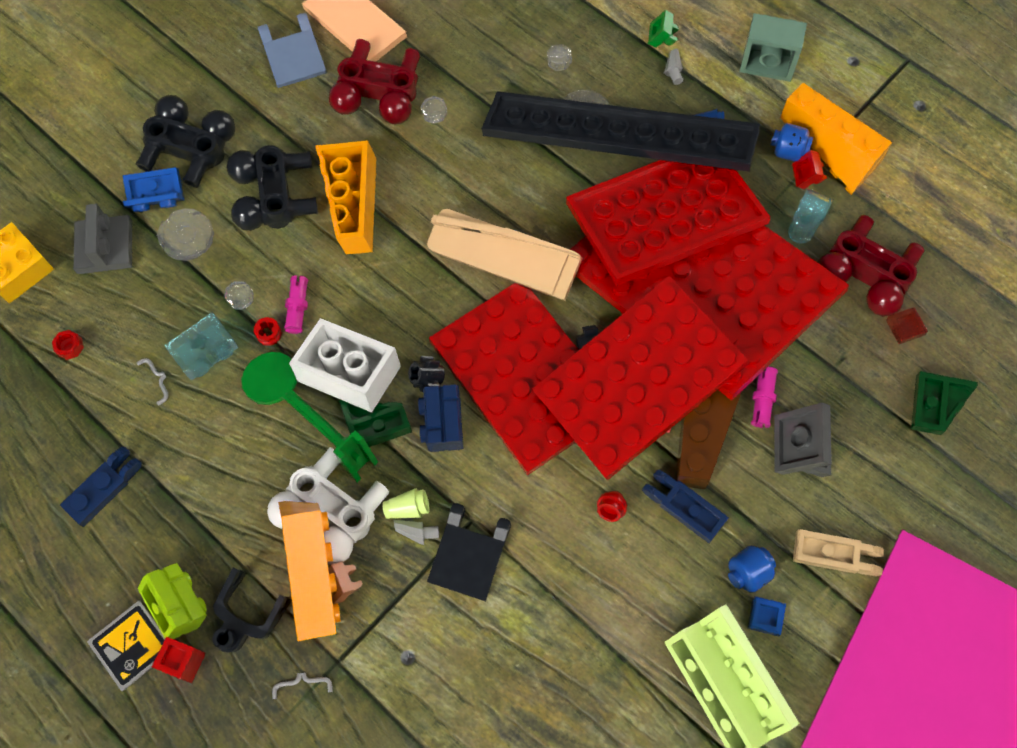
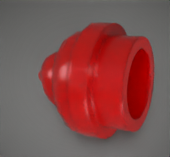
[597,491,628,522]

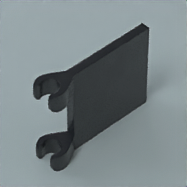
[427,503,511,602]

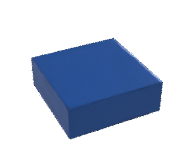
[747,596,786,637]

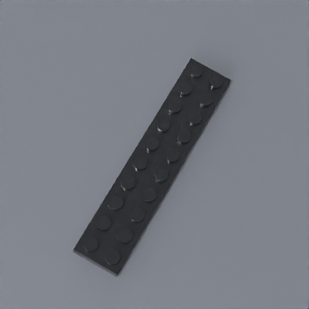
[482,91,760,172]

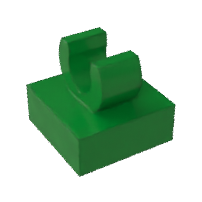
[648,10,679,48]

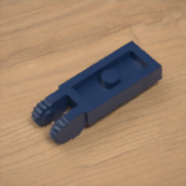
[60,446,142,527]
[642,470,729,544]

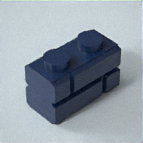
[418,384,464,452]

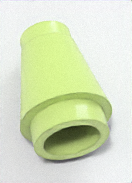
[383,488,430,519]

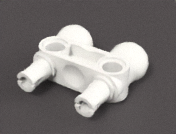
[267,447,389,565]

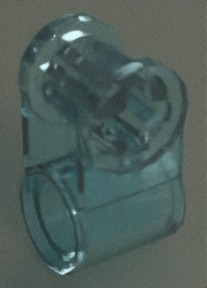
[788,188,834,243]

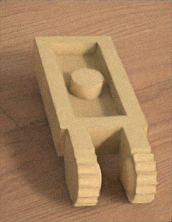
[793,529,884,576]

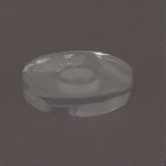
[157,208,214,261]

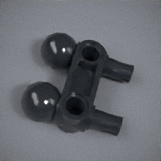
[135,95,235,188]
[226,145,318,231]

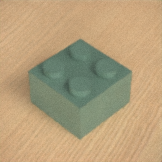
[739,13,807,82]

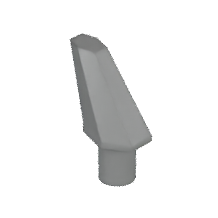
[664,49,683,85]
[393,519,439,545]

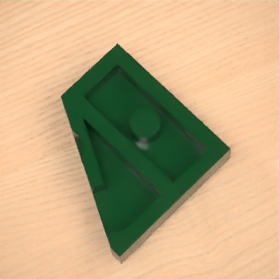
[911,371,978,435]
[339,400,412,447]

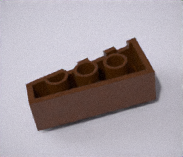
[676,390,741,489]

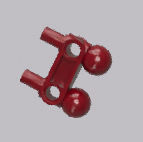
[329,39,420,124]
[818,215,925,317]

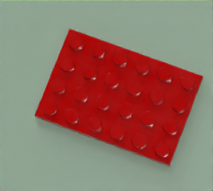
[566,160,770,286]
[532,276,749,481]
[429,283,579,476]

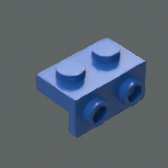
[122,167,184,212]

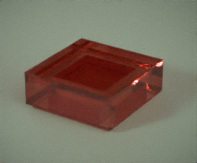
[886,307,928,344]

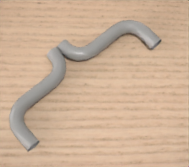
[136,358,169,406]
[272,673,333,699]

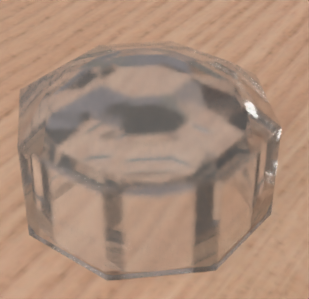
[547,44,572,71]
[421,96,447,124]
[224,281,254,310]

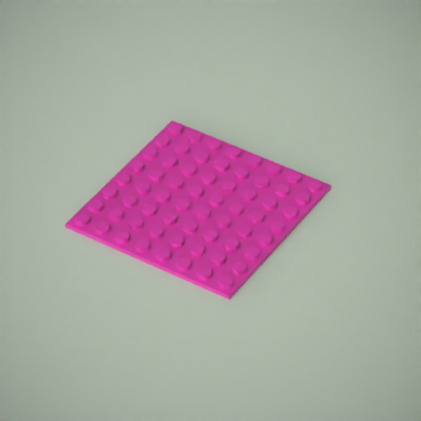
[800,530,1017,748]

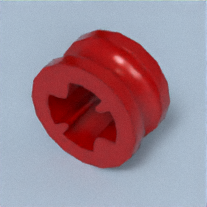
[254,317,282,346]

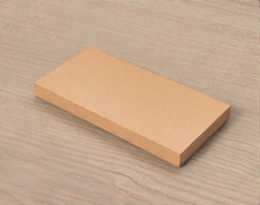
[302,0,407,62]

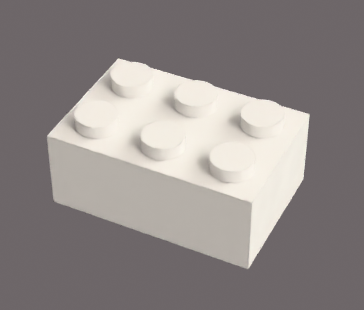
[289,318,401,412]

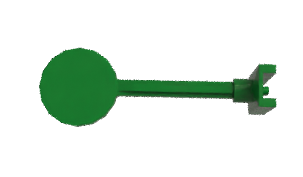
[241,352,378,483]

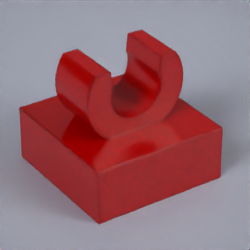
[792,150,827,189]

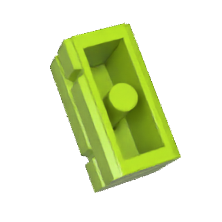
[137,563,207,639]

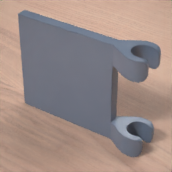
[258,13,327,88]

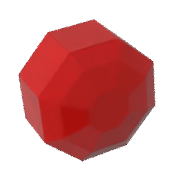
[52,330,84,360]

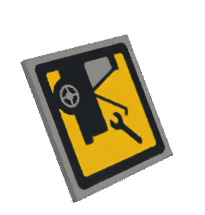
[87,600,165,692]

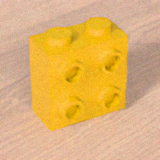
[0,222,55,304]

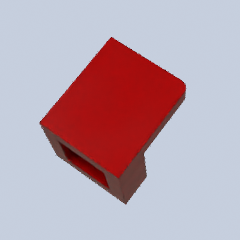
[152,636,206,683]

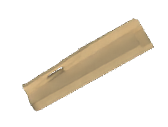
[427,209,583,301]

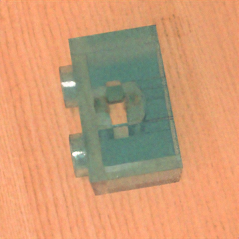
[164,312,239,381]

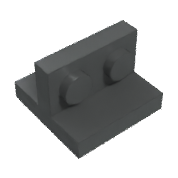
[73,204,132,274]
[774,402,832,478]

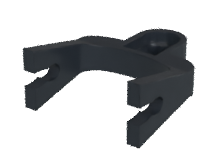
[213,567,292,653]

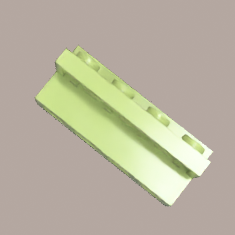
[664,604,800,748]

